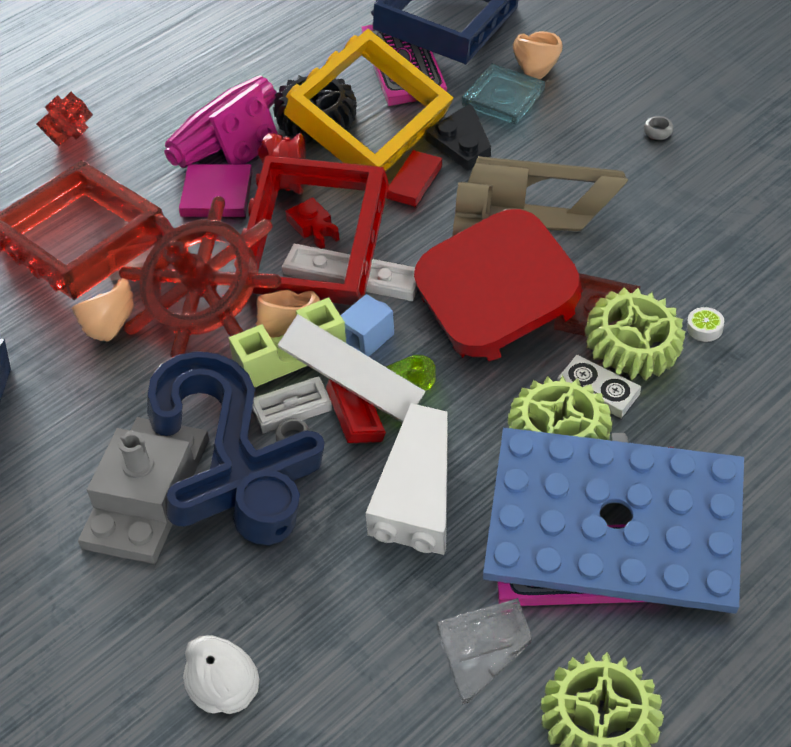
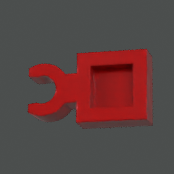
[285,197,340,249]

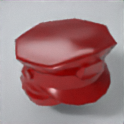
[257,132,306,195]

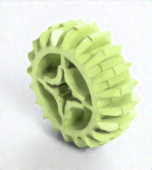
[585,288,686,381]
[508,375,612,440]
[541,652,664,747]

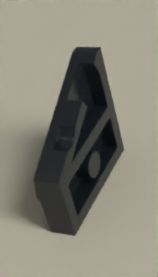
[425,104,491,171]

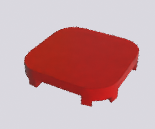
[414,209,583,362]

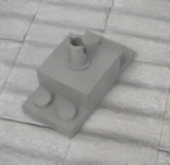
[78,417,209,564]

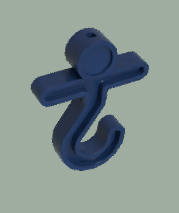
[147,351,325,545]

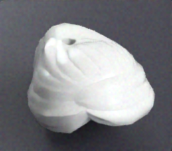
[183,635,260,714]

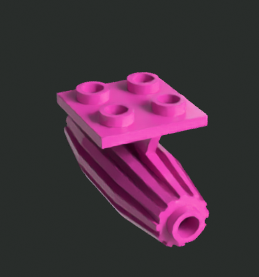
[164,76,278,168]

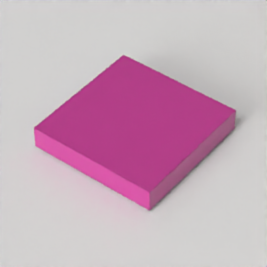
[179,164,253,217]

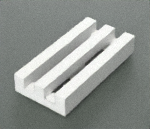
[253,376,333,434]

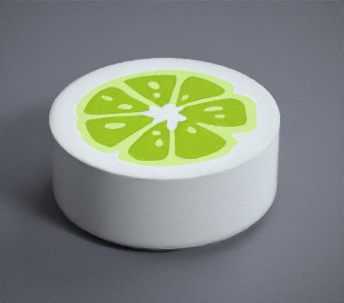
[687,307,724,342]

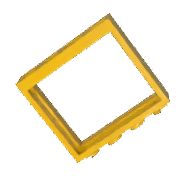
[284,29,454,172]

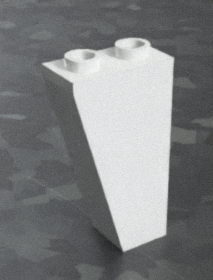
[366,403,448,555]

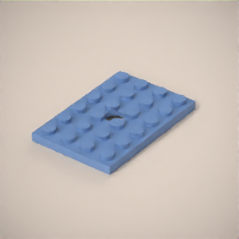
[483,427,744,614]

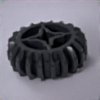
[273,75,357,143]

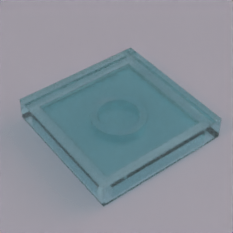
[462,63,545,124]

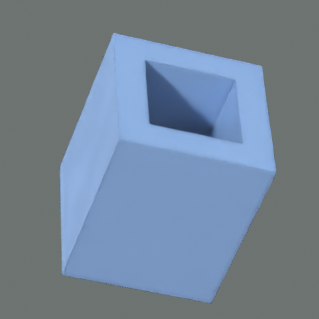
[340,294,394,357]

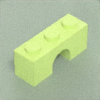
[228,297,346,388]

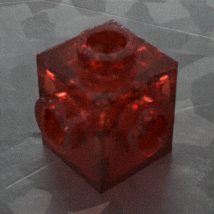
[36,91,93,147]

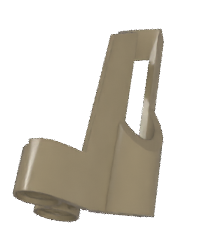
[452,156,628,236]

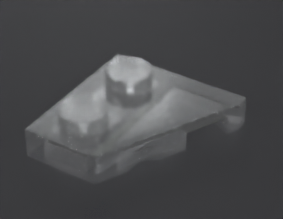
[437,598,532,705]

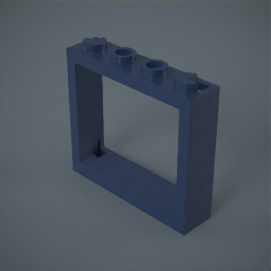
[371,0,518,65]

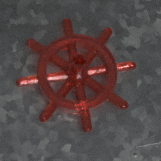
[119,196,282,358]

